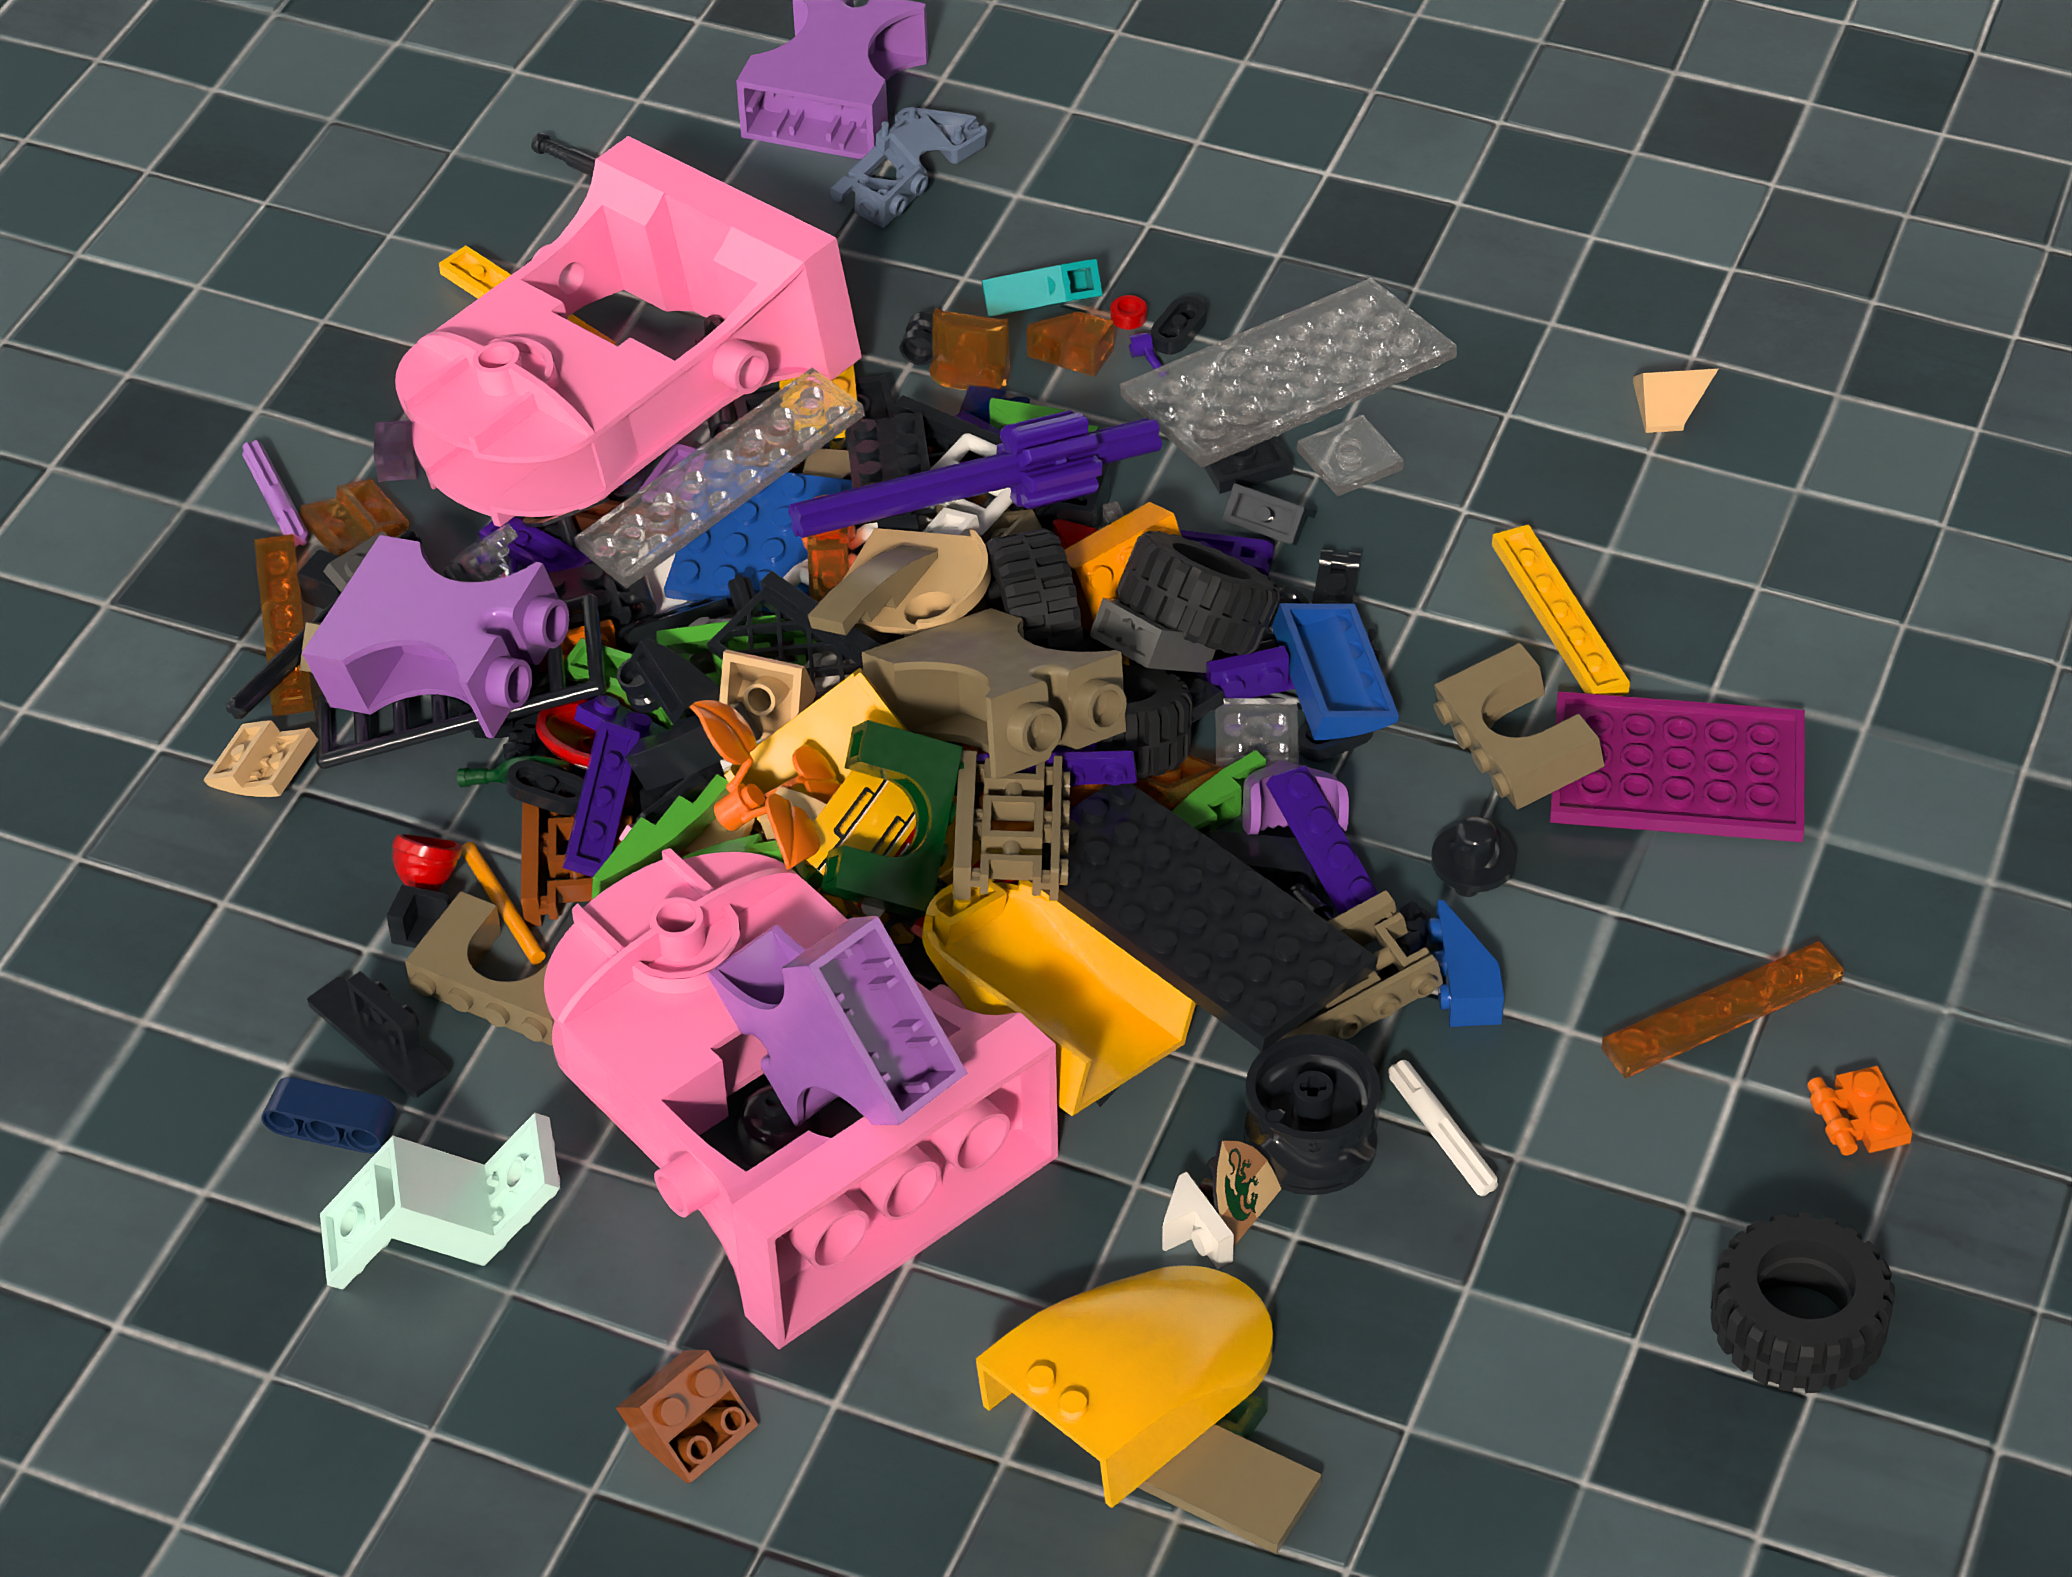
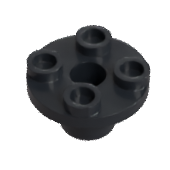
[1431,816,1516,897]

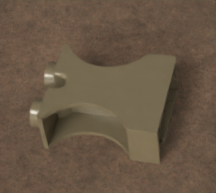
[862,608,1126,779]

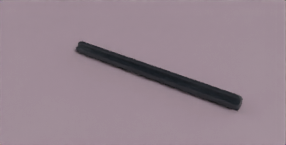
[226,530,422,719]

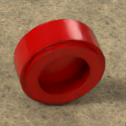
[1110,295,1147,330]

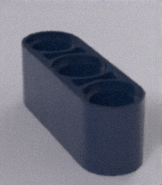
[261,1077,397,1154]

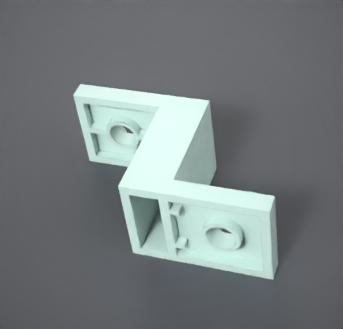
[320,1112,560,1290]

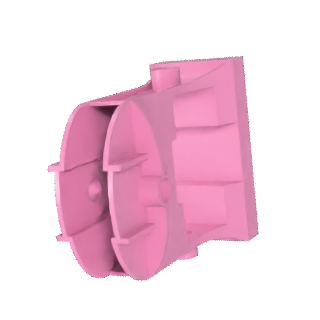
[395,136,862,527]
[544,848,1058,1350]

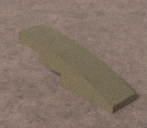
[808,545,937,635]

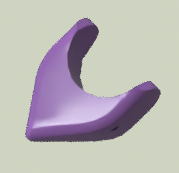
[1242,760,1349,835]

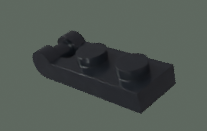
[1312,549,1361,604]
[615,597,730,650]

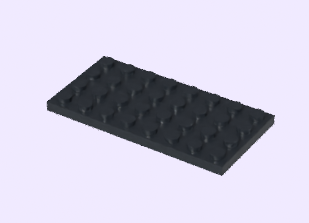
[1028,784,1378,1051]

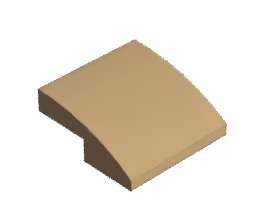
[204,720,318,797]

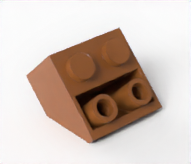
[616,1350,758,1483]

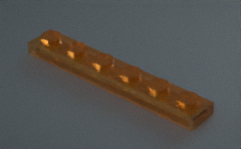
[254,534,314,717]
[1601,941,1844,1079]

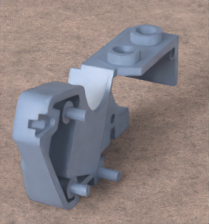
[830,107,987,228]

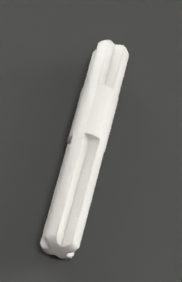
[1388,1060,1498,1196]

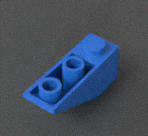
[1429,900,1504,1027]

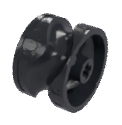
[1244,1034,1381,1195]

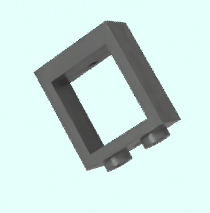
[1089,598,1216,673]

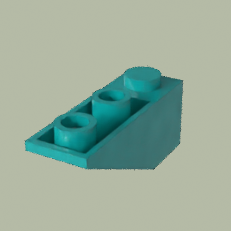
[981,259,1103,317]

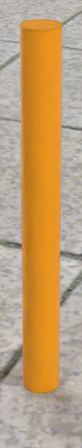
[461,842,546,965]

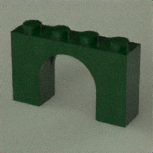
[820,720,964,918]

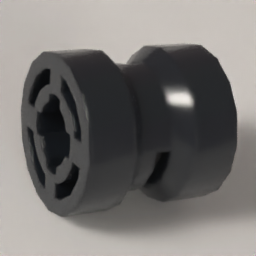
[899,312,944,365]
[617,658,661,713]

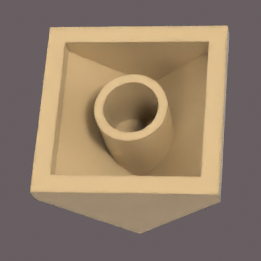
[719,649,816,740]

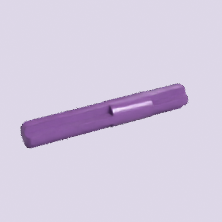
[242,440,308,548]

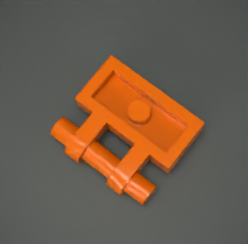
[1807,1066,1913,1156]

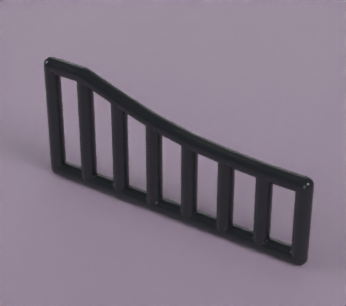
[314,593,606,769]

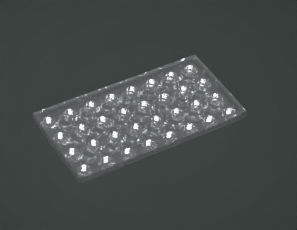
[1119,278,1457,468]

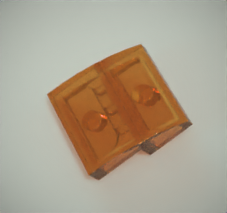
[300,479,409,556]

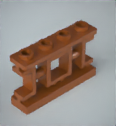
[521,785,634,927]

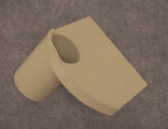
[843,528,991,638]

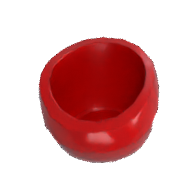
[392,834,462,892]

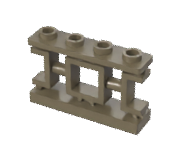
[953,751,1070,901]
[1278,890,1443,1041]

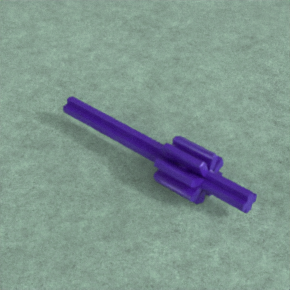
[788,410,1162,538]

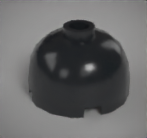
[733,1085,822,1168]

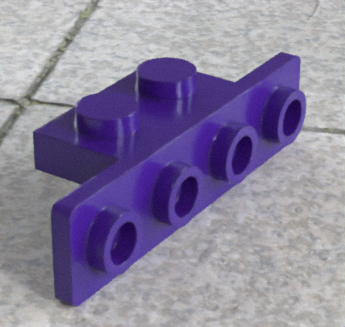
[1196,646,1295,704]
[976,742,1137,788]

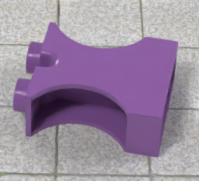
[736,0,929,159]
[302,535,569,738]
[706,915,968,1126]

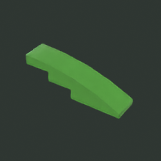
[1171,750,1266,834]
[592,774,730,899]

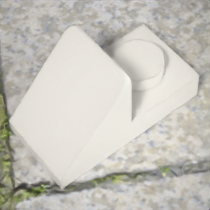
[1162,1172,1234,1269]

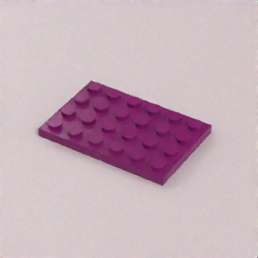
[1550,691,1805,842]

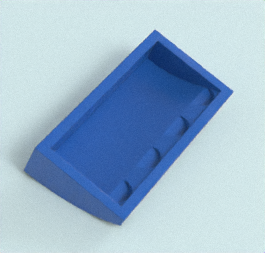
[1272,603,1399,740]

